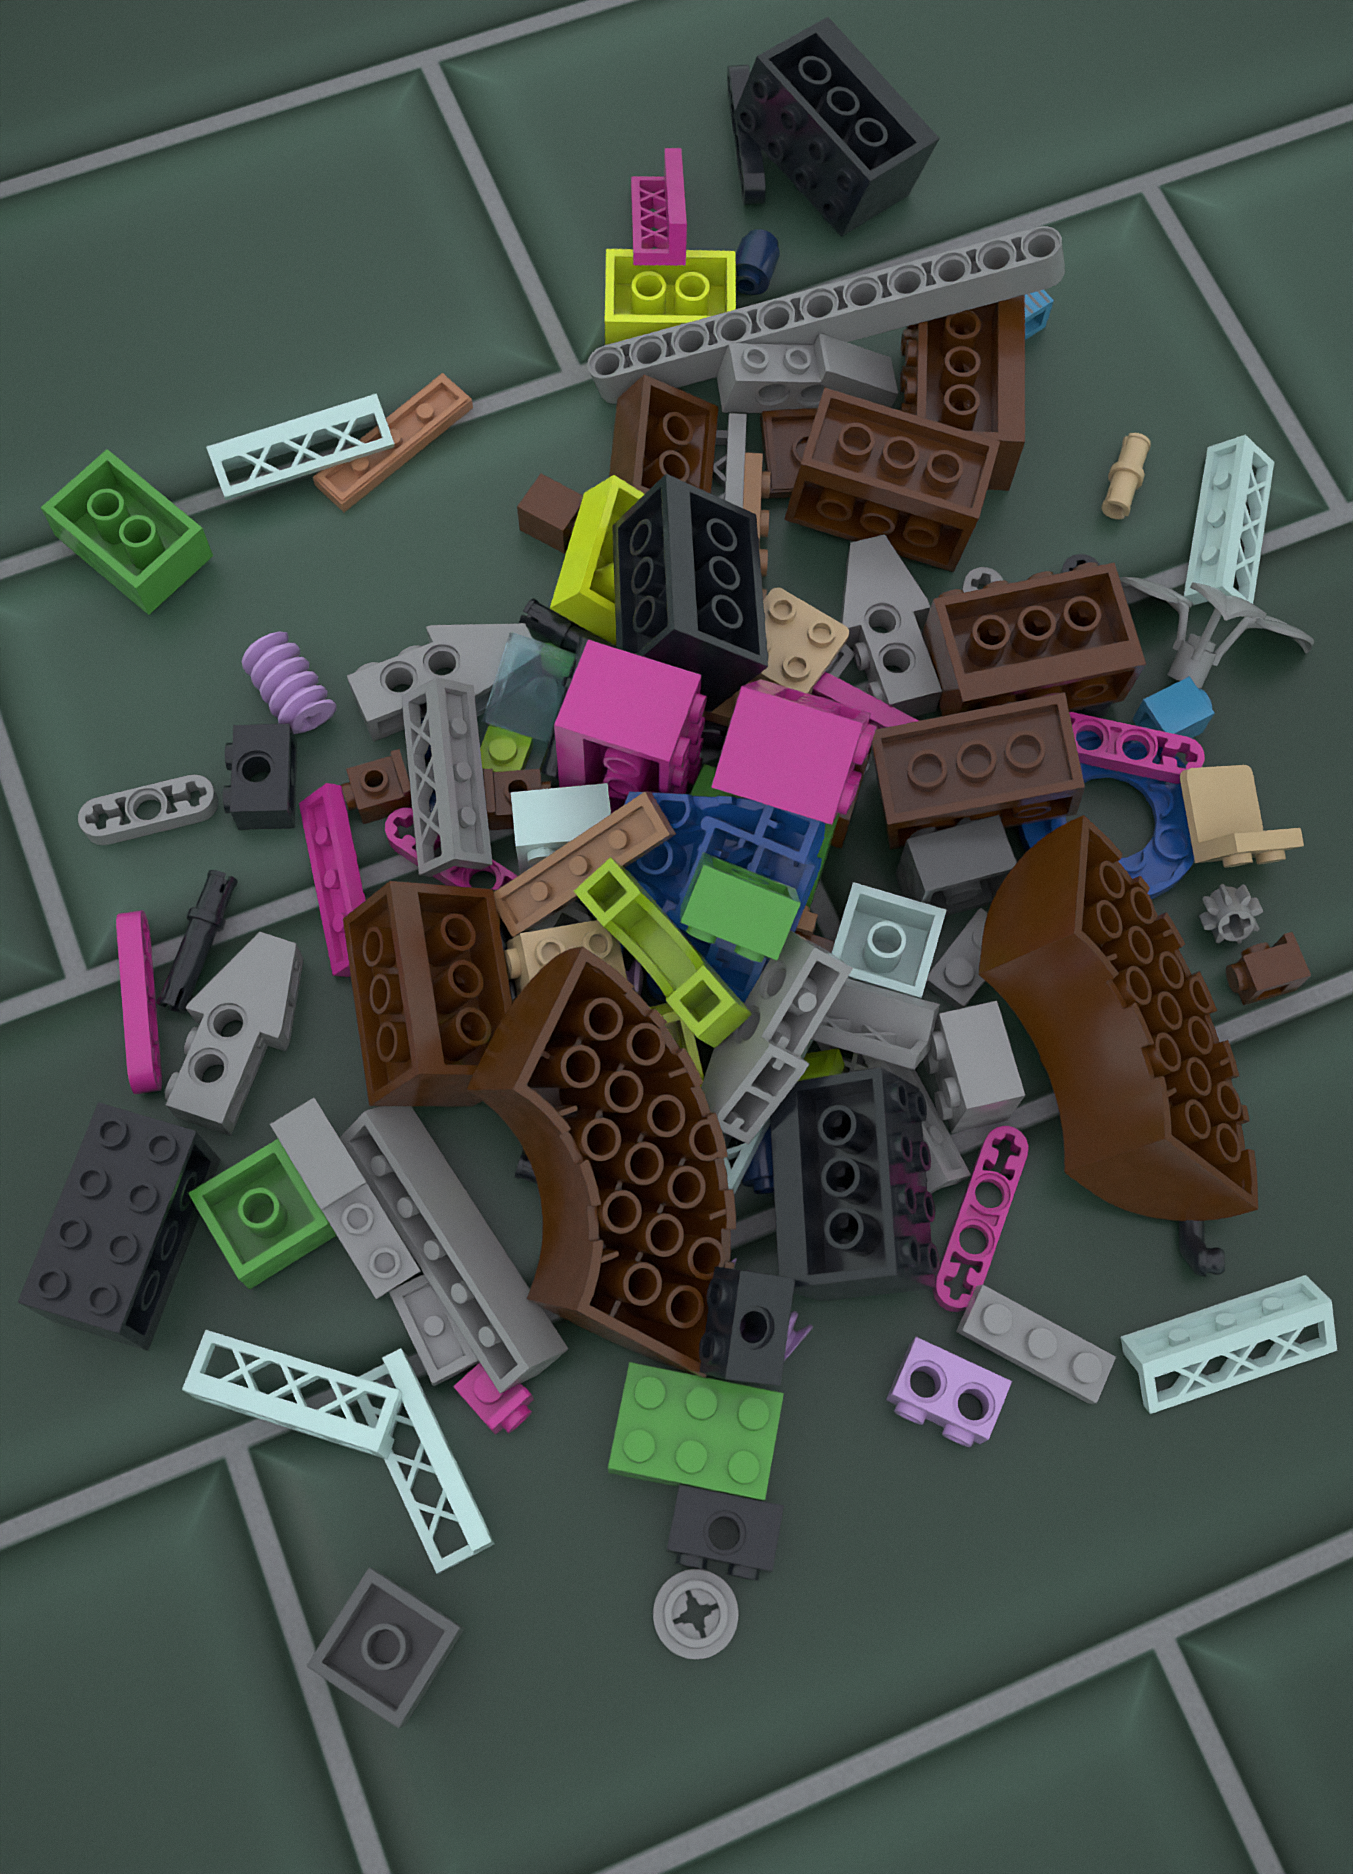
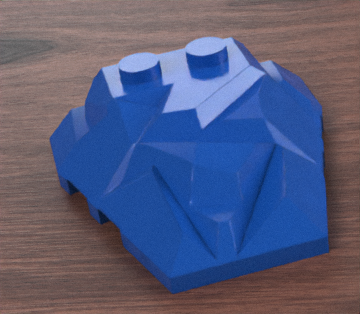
[624,791,825,1003]

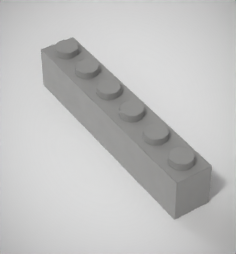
[339,1106,568,1394]

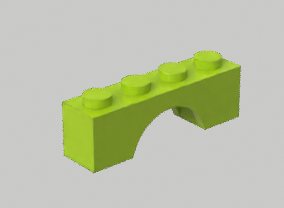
[574,857,752,1048]

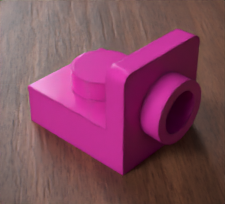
[453,1363,534,1435]

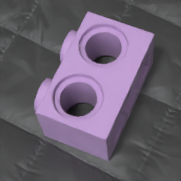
[886,1337,1012,1447]

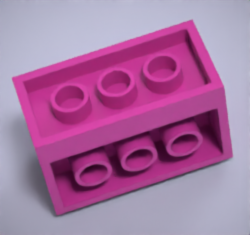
[554,640,707,814]
[711,679,877,825]

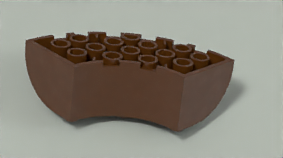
[978,815,1258,1221]
[466,946,736,1378]

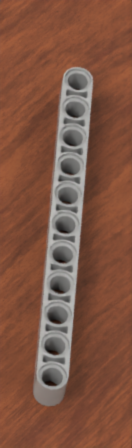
[587,226,1065,404]

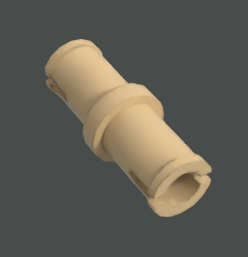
[1101,433,1151,519]

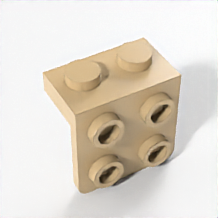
[751,588,849,695]
[1180,765,1304,868]
[504,920,627,1002]

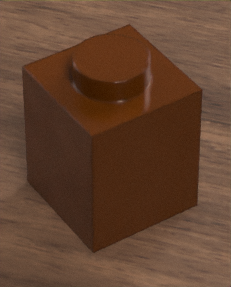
[517,474,583,554]

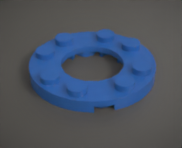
[1017,731,1194,900]

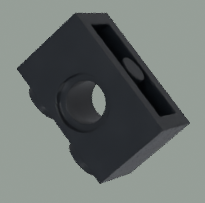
[223,724,297,830]
[699,1266,795,1386]
[666,1484,784,1581]

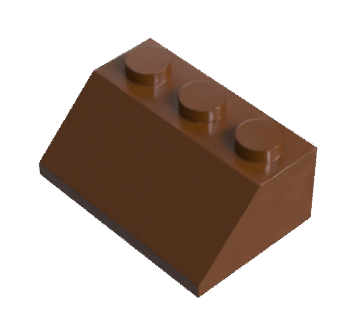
[609,374,719,494]

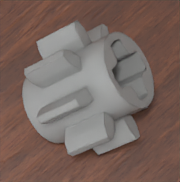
[1199,884,1263,944]

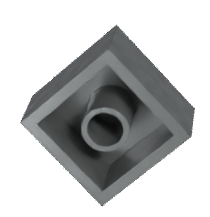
[895,815,1016,916]
[306,1567,465,1728]

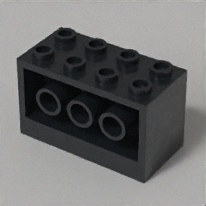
[733,17,940,237]
[612,474,769,713]
[770,1067,939,1301]
[18,1102,221,1351]

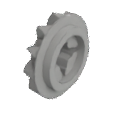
[653,1569,738,1659]

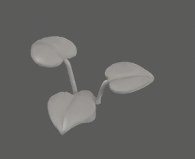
[1120,577,1314,688]

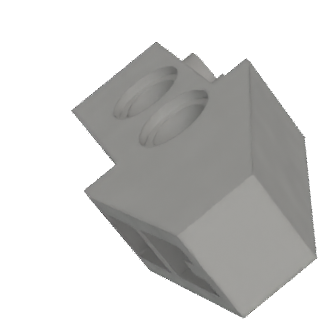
[716,334,898,413]
[840,534,942,717]
[347,623,542,742]
[701,930,853,1144]
[165,932,304,1135]
[270,1098,421,1299]

